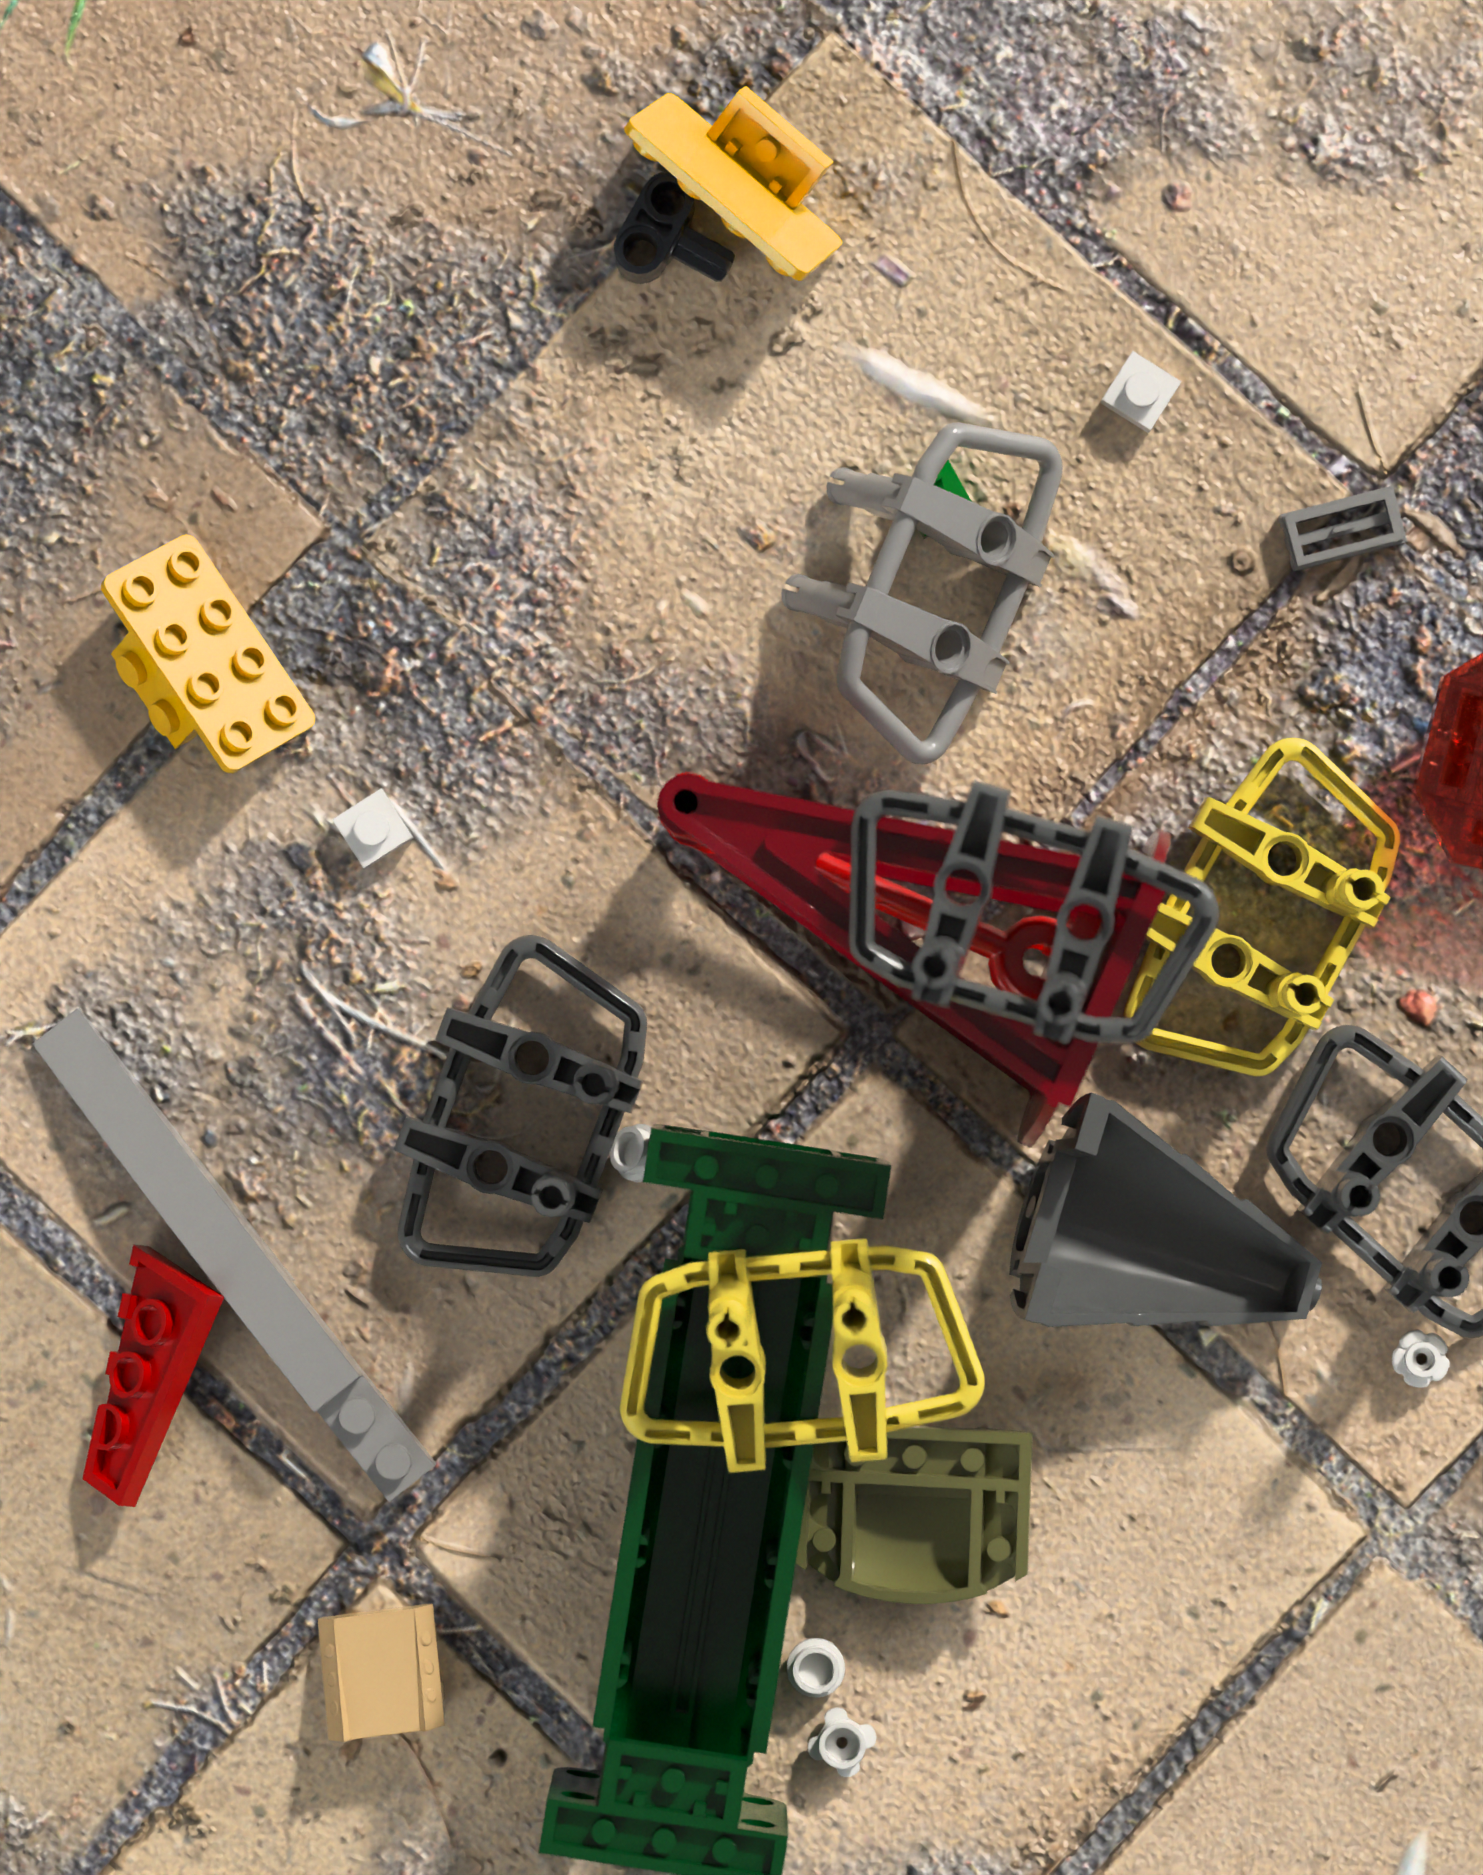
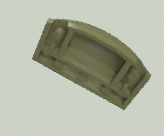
[796,1426,1033,1604]

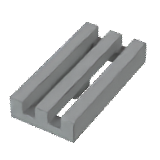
[1278,486,1407,572]

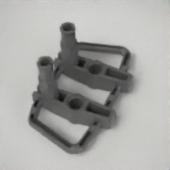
[849,780,1219,1044]
[394,935,647,1277]
[1266,1025,1483,1338]

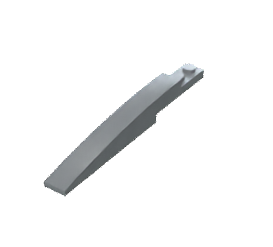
[33,1008,437,1502]

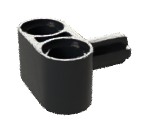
[614,171,735,284]

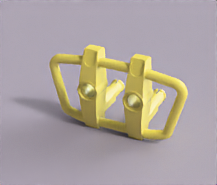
[1123,738,1400,1077]
[620,1239,985,1473]

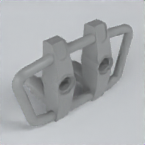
[781,423,1063,764]

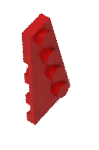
[82,1244,224,1507]

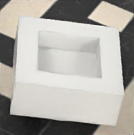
[1100,351,1182,433]
[332,788,414,869]

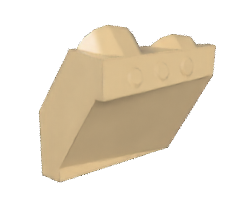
[318,1604,445,1742]

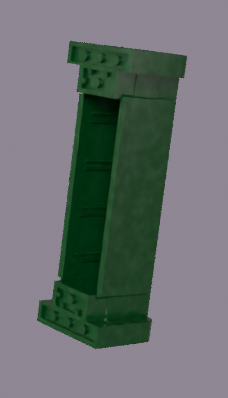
[539,1124,892,1875]

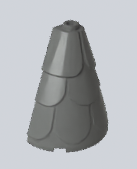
[1009,1092,1322,1327]

